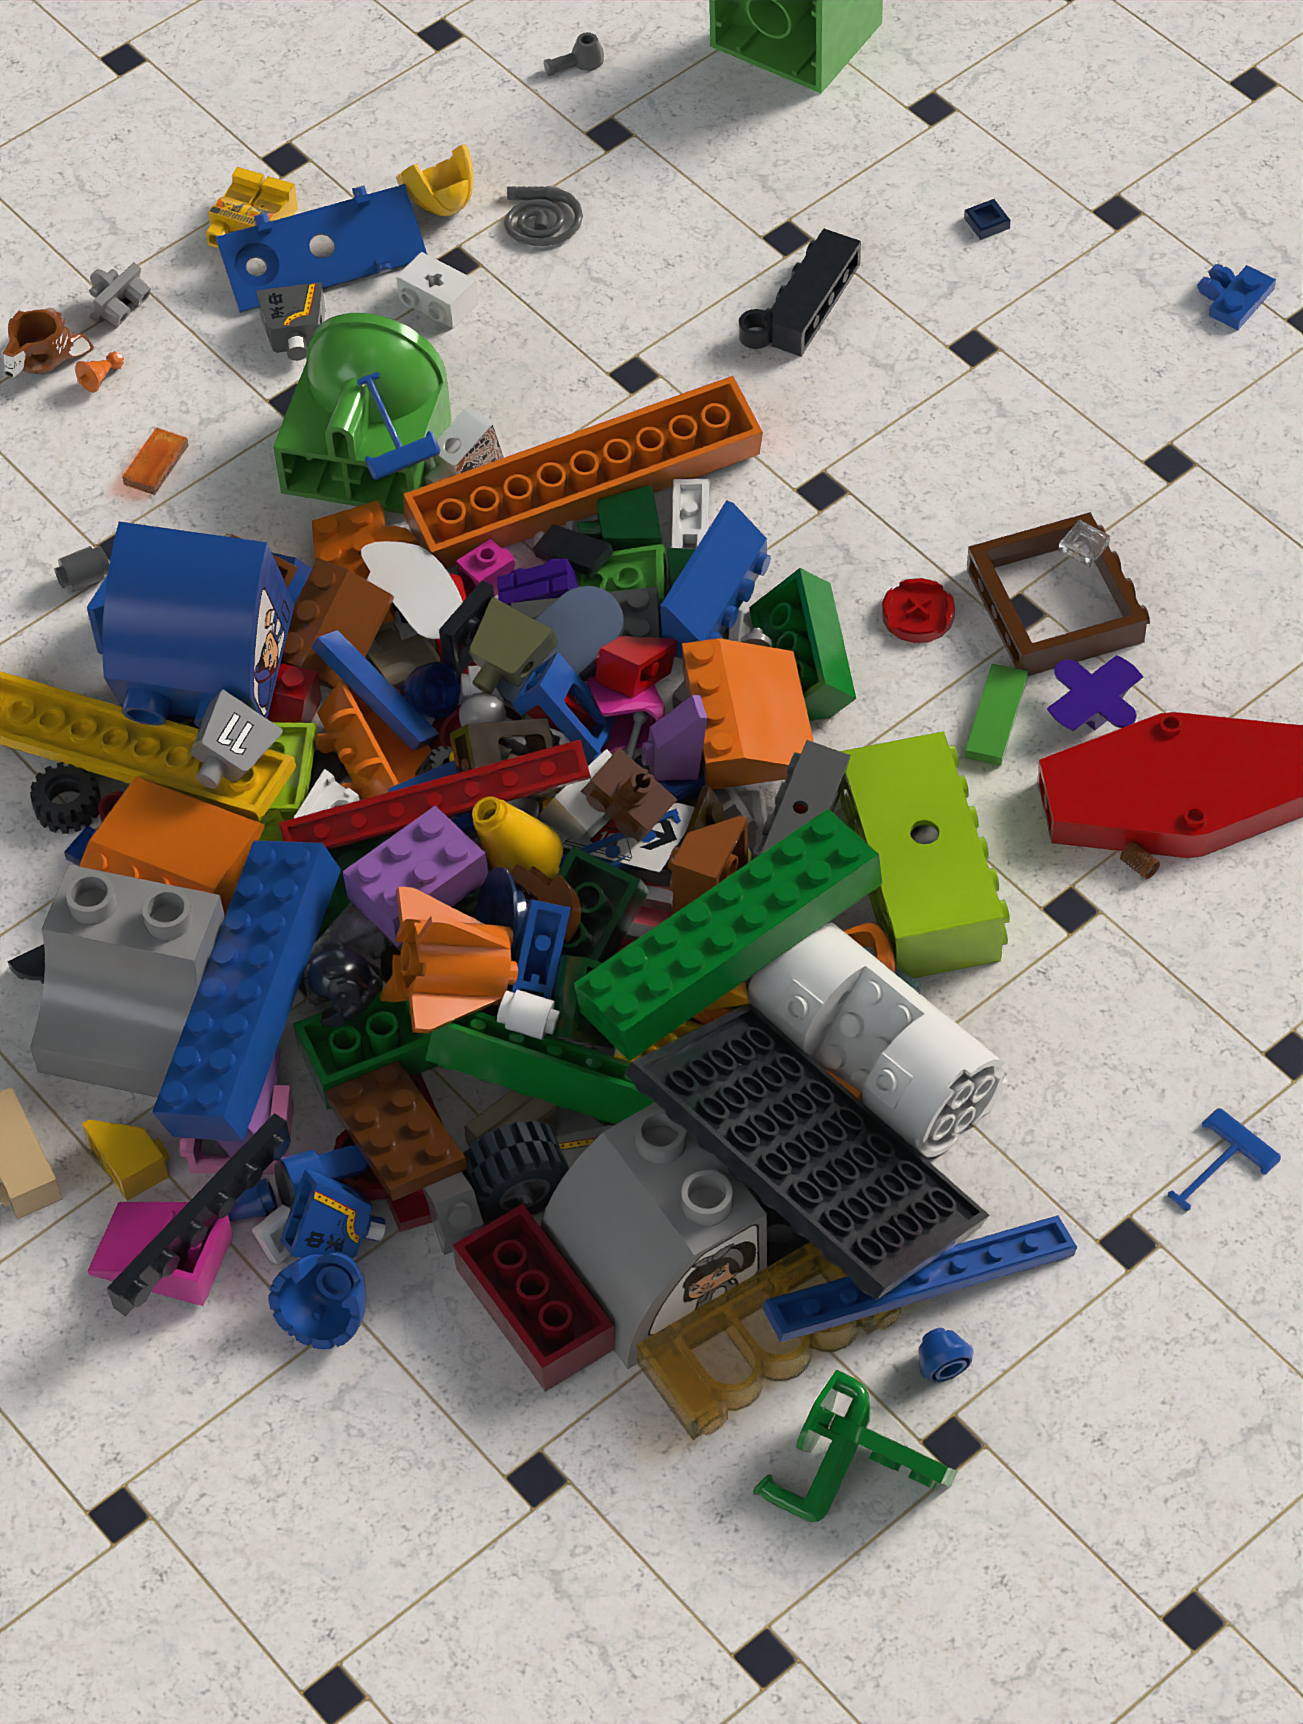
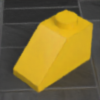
[82,1119,170,1201]

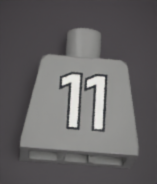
[191,689,283,789]

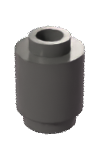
[54,546,109,593]

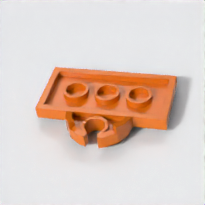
[312,500,421,624]

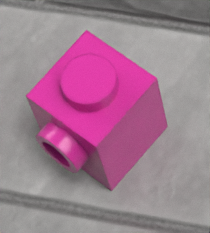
[456,539,515,596]

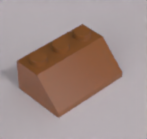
[281,558,394,690]
[668,816,748,914]

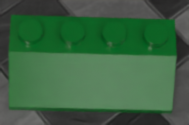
[749,568,857,721]

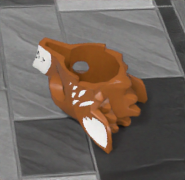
[3,308,94,377]

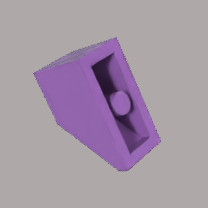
[642,695,707,781]

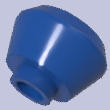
[918,1328,974,1382]

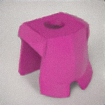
[587,677,665,753]

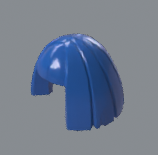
[268,1252,366,1350]

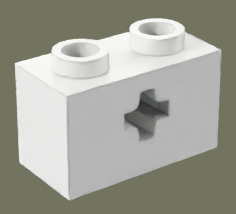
[396,252,478,329]

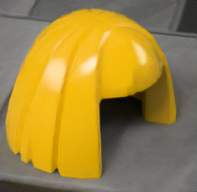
[396,144,474,216]

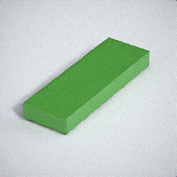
[965,664,1028,766]

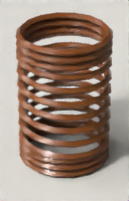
[1120,842,1160,879]

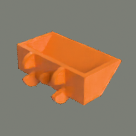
[314,681,431,800]

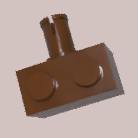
[580,748,677,843]

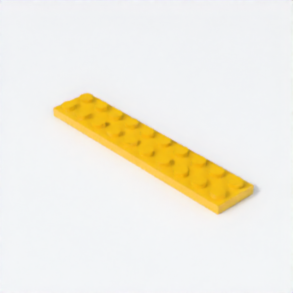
[0,671,297,822]

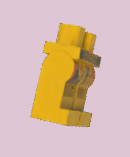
[206,167,298,249]

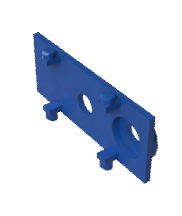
[216,184,428,313]

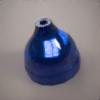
[400,662,461,719]

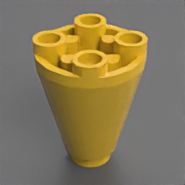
[472,797,563,892]

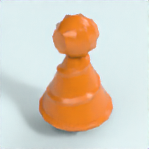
[75,351,124,393]

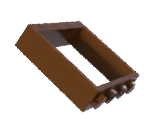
[967,512,1150,676]

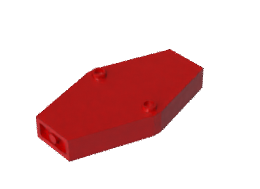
[1037,712,1303,858]

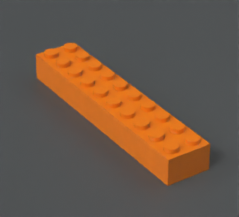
[403,376,763,569]

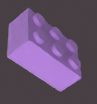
[343,806,488,947]

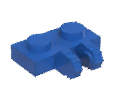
[1197,263,1276,330]

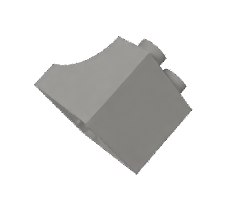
[30,865,225,1097]

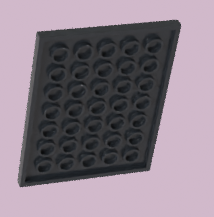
[624,1003,990,1300]

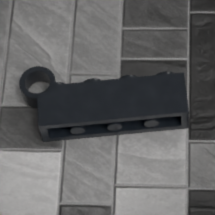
[739,228,861,357]

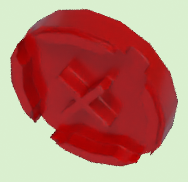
[882,578,955,643]

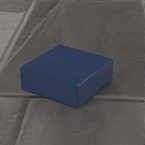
[964,199,1011,240]

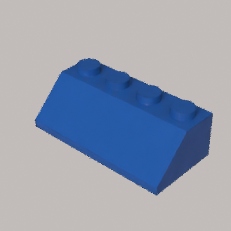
[660,500,771,659]

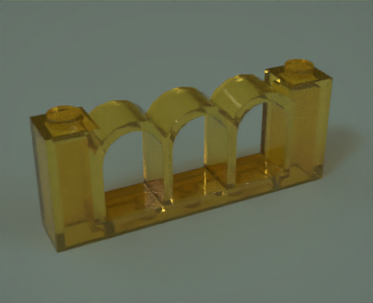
[636,1242,902,1440]

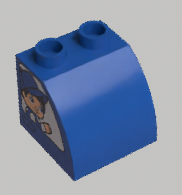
[102,521,295,728]

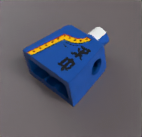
[280,1169,386,1259]

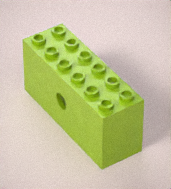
[839,731,1010,981]

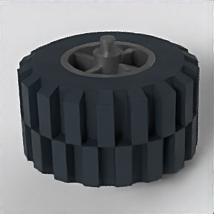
[462,1121,570,1221]

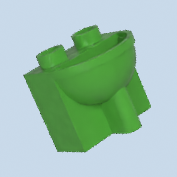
[273,313,452,514]

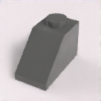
[423,1172,483,1255]

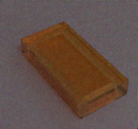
[122,427,189,495]

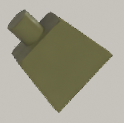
[469,597,559,694]

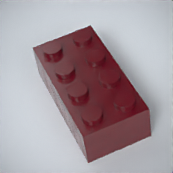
[452,1204,616,1392]

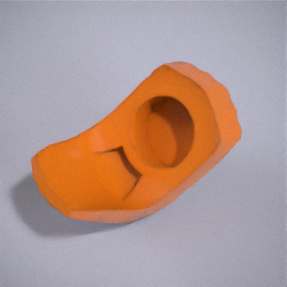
[844,921,896,973]

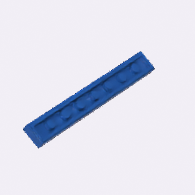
[762,1215,1077,1342]

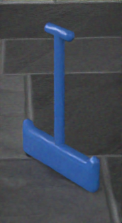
[357,372,441,480]
[1168,1108,1281,1211]

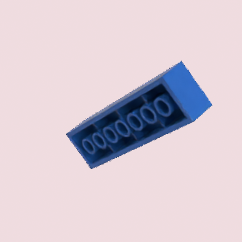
[152,841,341,1142]

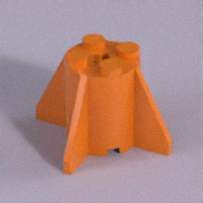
[380,887,518,1033]

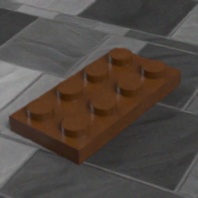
[325,1060,467,1201]

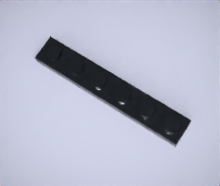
[107,1113,291,1317]

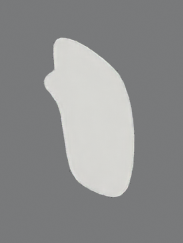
[361,541,463,639]

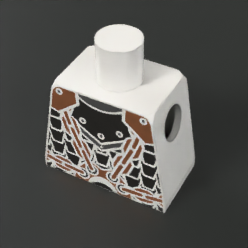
[424,406,504,485]

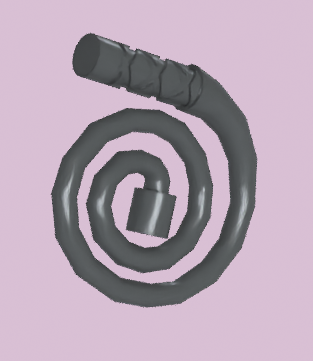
[504,186,583,246]

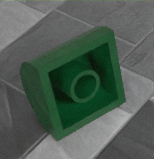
[546,955,615,1048]

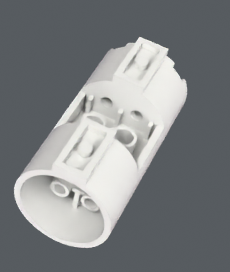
[747,921,1008,1157]

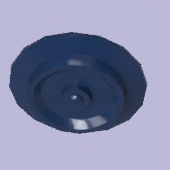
[475,866,527,958]

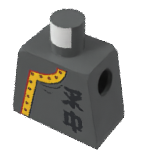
[256,282,326,361]

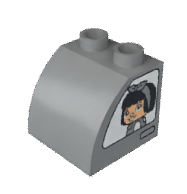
[540,1102,767,1369]

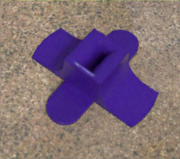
[1047,655,1143,732]

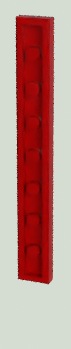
[279,739,591,851]

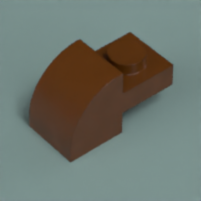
[510,864,581,942]

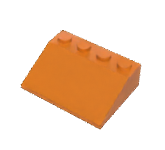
[682,638,814,790]
[79,776,265,916]

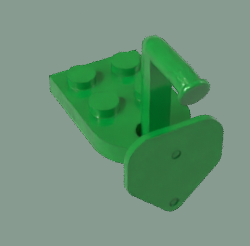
[753,1370,958,1523]

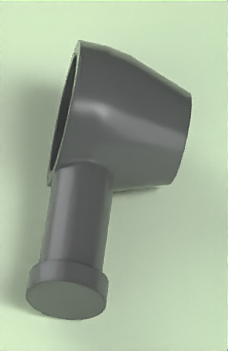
[543,32,604,76]

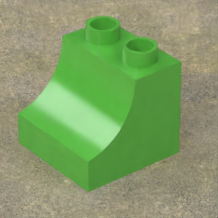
[709,0,883,93]

